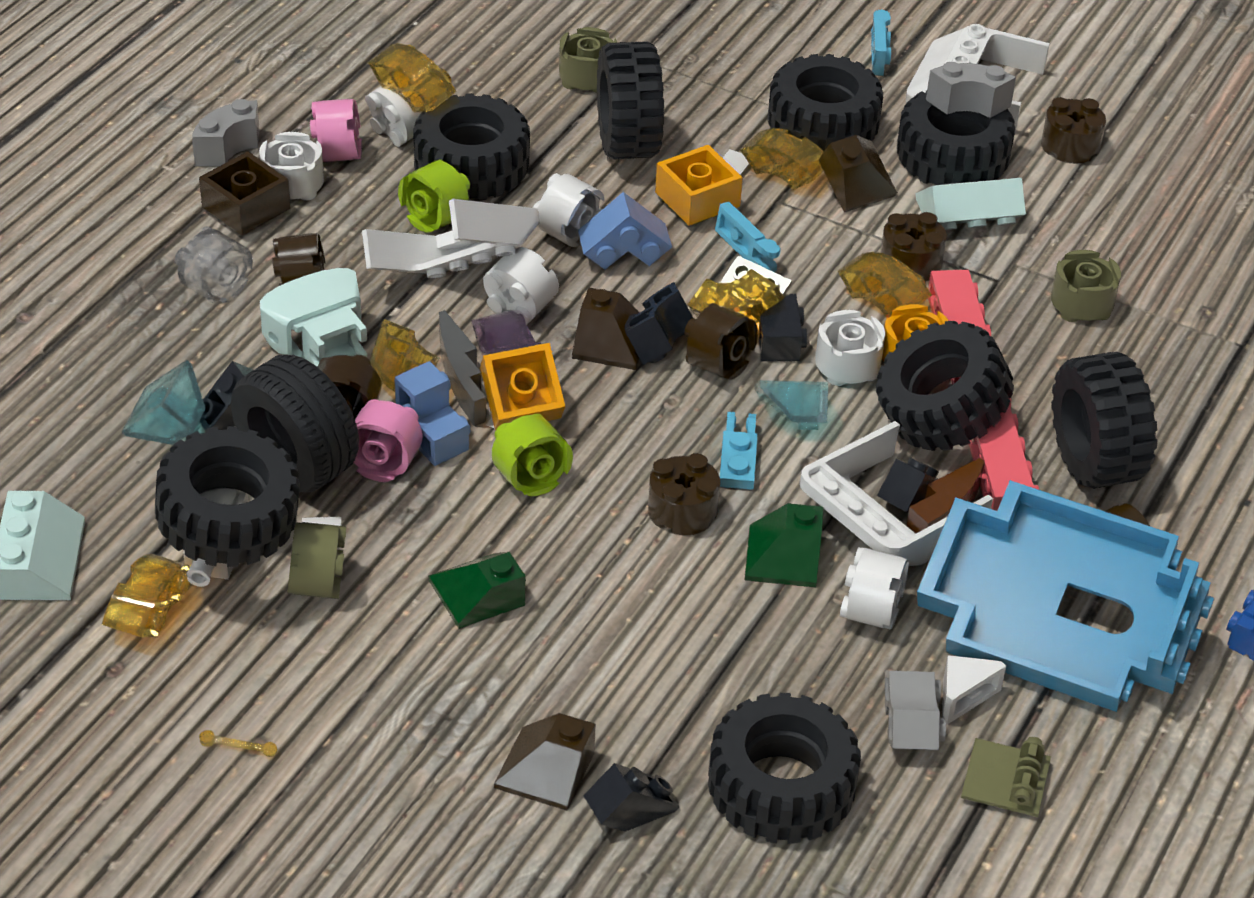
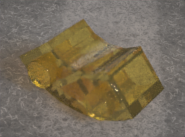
[368,43,457,113]
[740,128,823,190]
[838,252,932,318]
[687,269,784,321]
[370,319,440,392]
[101,554,191,637]

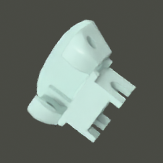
[260,268,367,366]

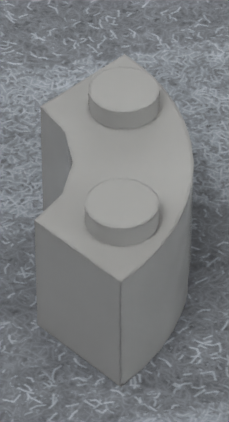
[926,62,1016,118]
[192,99,260,166]
[885,670,946,750]

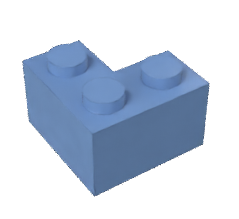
[578,192,672,270]
[395,361,471,466]

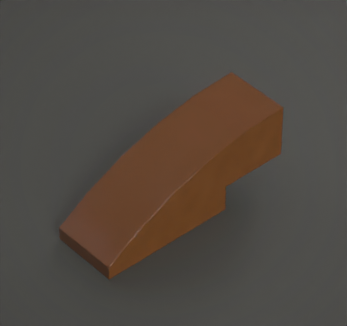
[907,458,985,534]

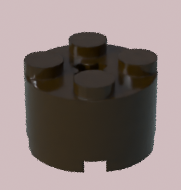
[1041,97,1106,164]
[879,212,947,283]
[272,233,326,286]
[685,303,758,380]
[317,355,382,419]
[648,453,720,535]

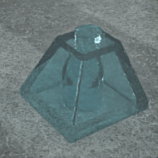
[121,360,205,445]
[754,380,828,430]

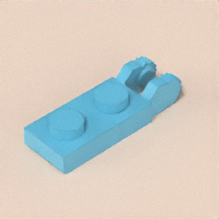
[871,9,891,76]
[715,202,781,272]
[720,412,758,490]

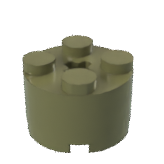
[559,27,617,93]
[1051,250,1121,322]
[287,522,346,599]

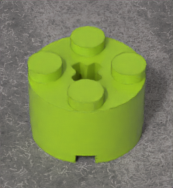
[398,160,470,233]
[492,414,573,496]

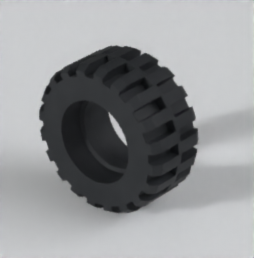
[597,41,664,159]
[767,54,884,157]
[896,90,1016,185]
[413,93,530,201]
[876,321,1014,451]
[1051,352,1158,489]
[155,426,300,567]
[708,692,861,844]

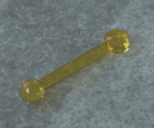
[199,730,277,757]

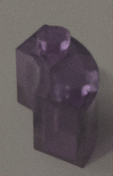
[471,310,541,355]

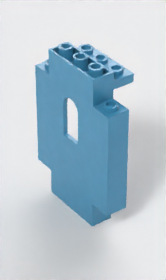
[917,480,1214,712]

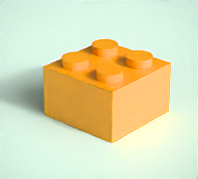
[655,145,743,226]
[480,343,566,431]

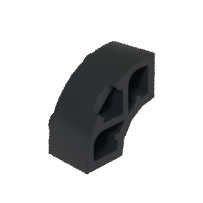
[625,282,693,365]

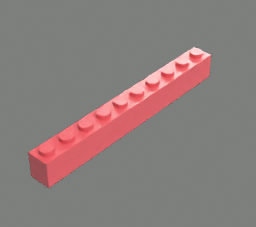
[927,270,1039,511]

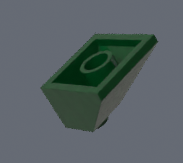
[744,503,823,588]
[428,552,526,629]

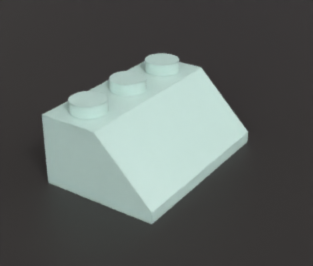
[915,178,1026,230]
[0,491,85,600]

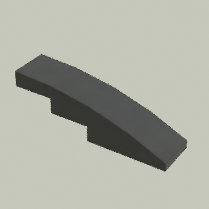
[439,310,486,426]

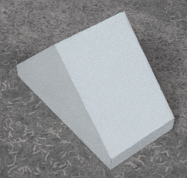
[942,655,1006,725]

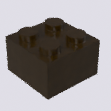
[199,151,291,235]

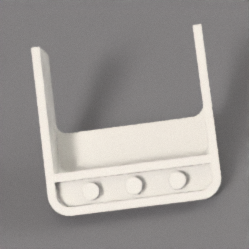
[906,24,1050,133]
[362,199,540,278]
[800,421,994,566]

